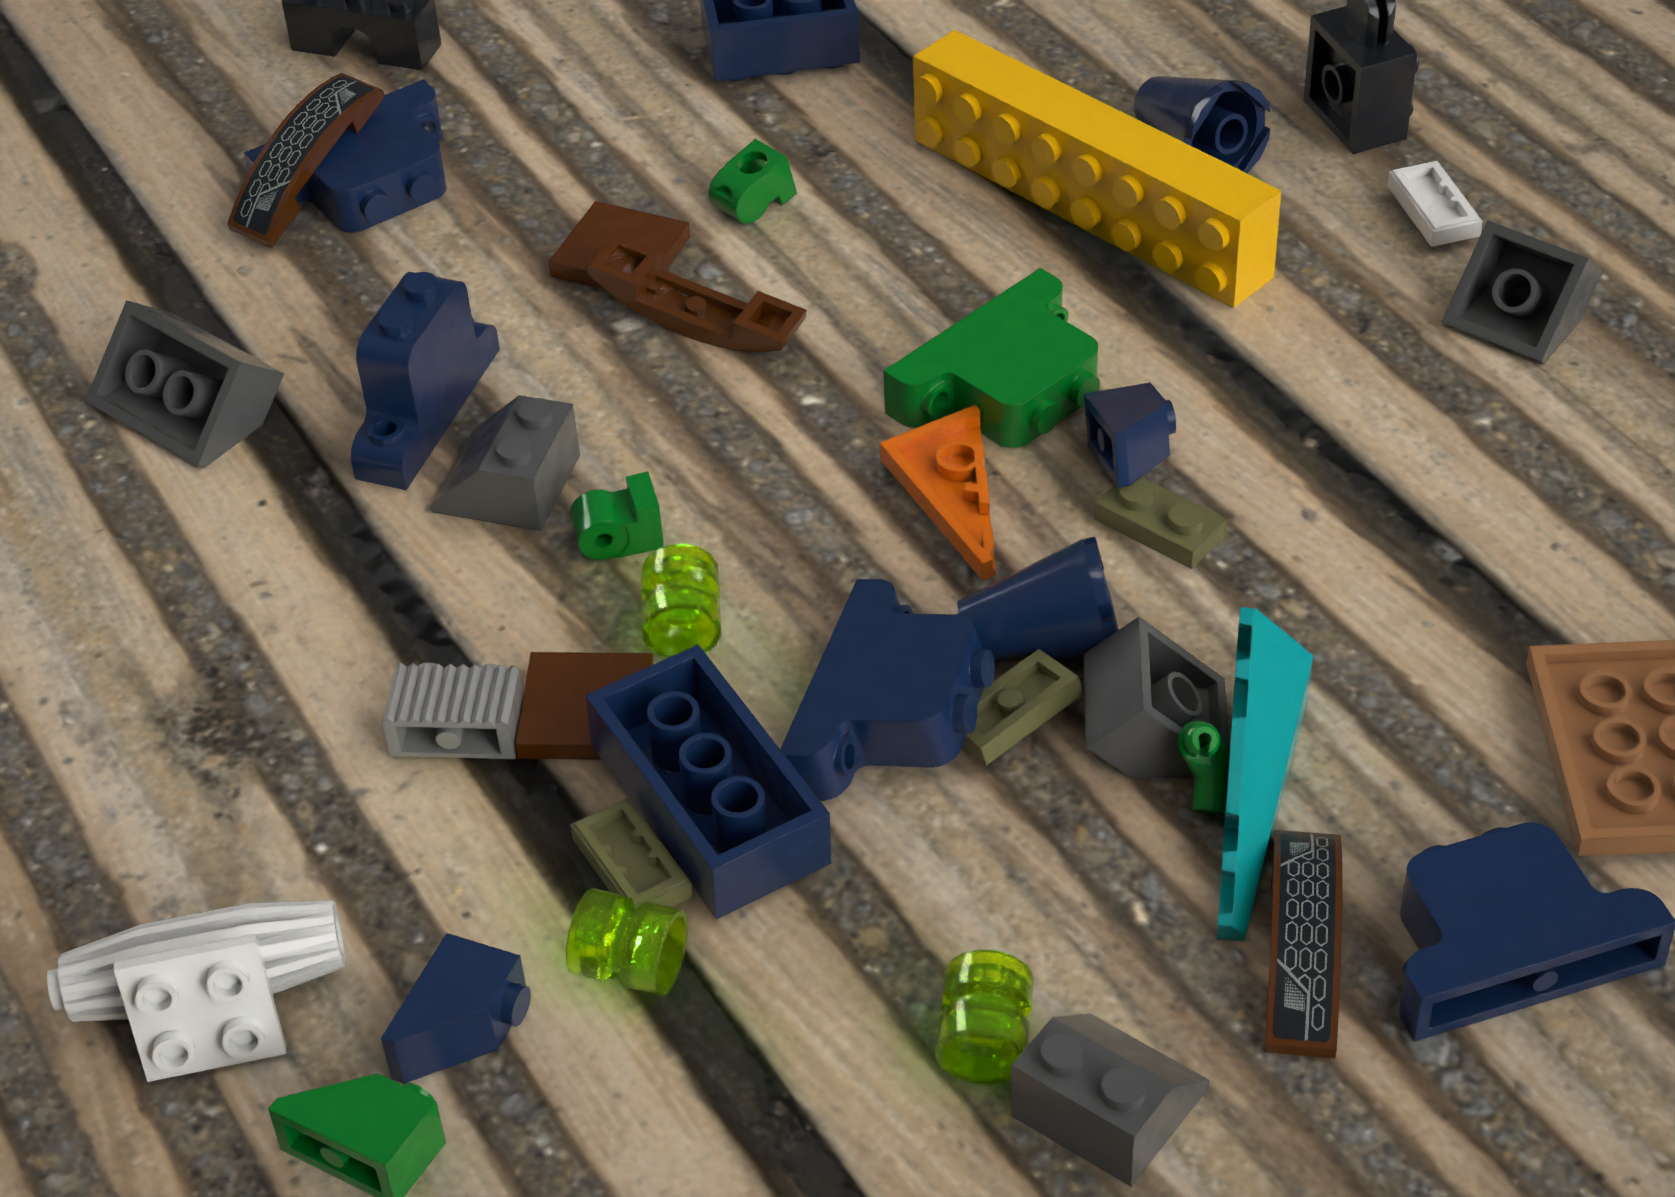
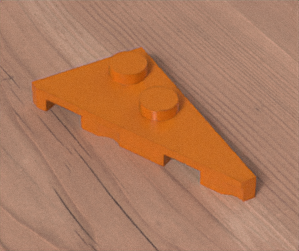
[879,405,996,580]

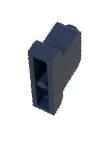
[244,79,447,233]
[351,272,500,490]
[780,579,995,801]
[1399,823,1675,1042]

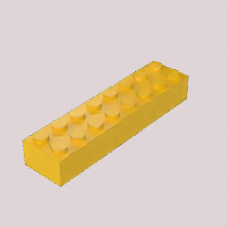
[913,29,1282,308]

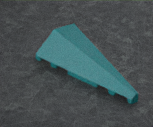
[1217,607,1313,942]

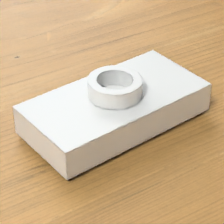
[1387,161,1483,247]

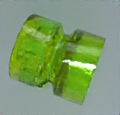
[641,544,722,658]
[566,888,688,997]
[936,949,1034,1085]

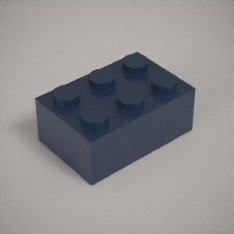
[700,0,860,81]

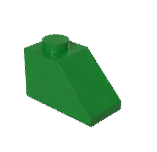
[268,1073,446,1197]

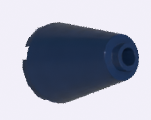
[1134,76,1271,174]
[957,536,1119,661]

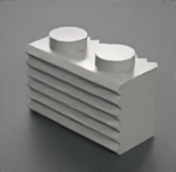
[382,663,523,759]

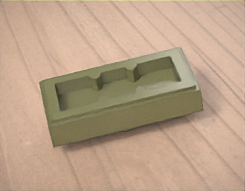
[570,798,693,926]

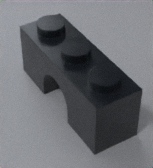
[281,0,442,71]

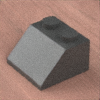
[1441,220,1603,363]
[431,395,580,531]
[1084,617,1230,778]
[1011,1013,1209,1187]

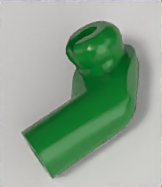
[1177,720,1230,814]

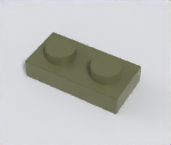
[1095,477,1227,569]
[962,649,1083,766]

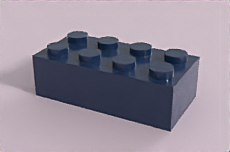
[585,644,831,920]

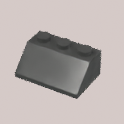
[85,300,284,467]

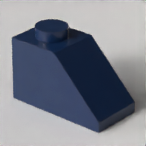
[1084,382,1176,488]
[381,933,531,1084]

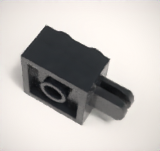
[1303,0,1419,154]

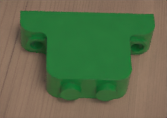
[883,268,1100,448]

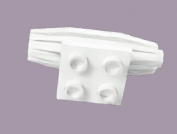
[47,900,346,1082]

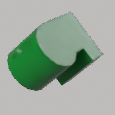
[708,138,797,224]
[570,471,664,560]

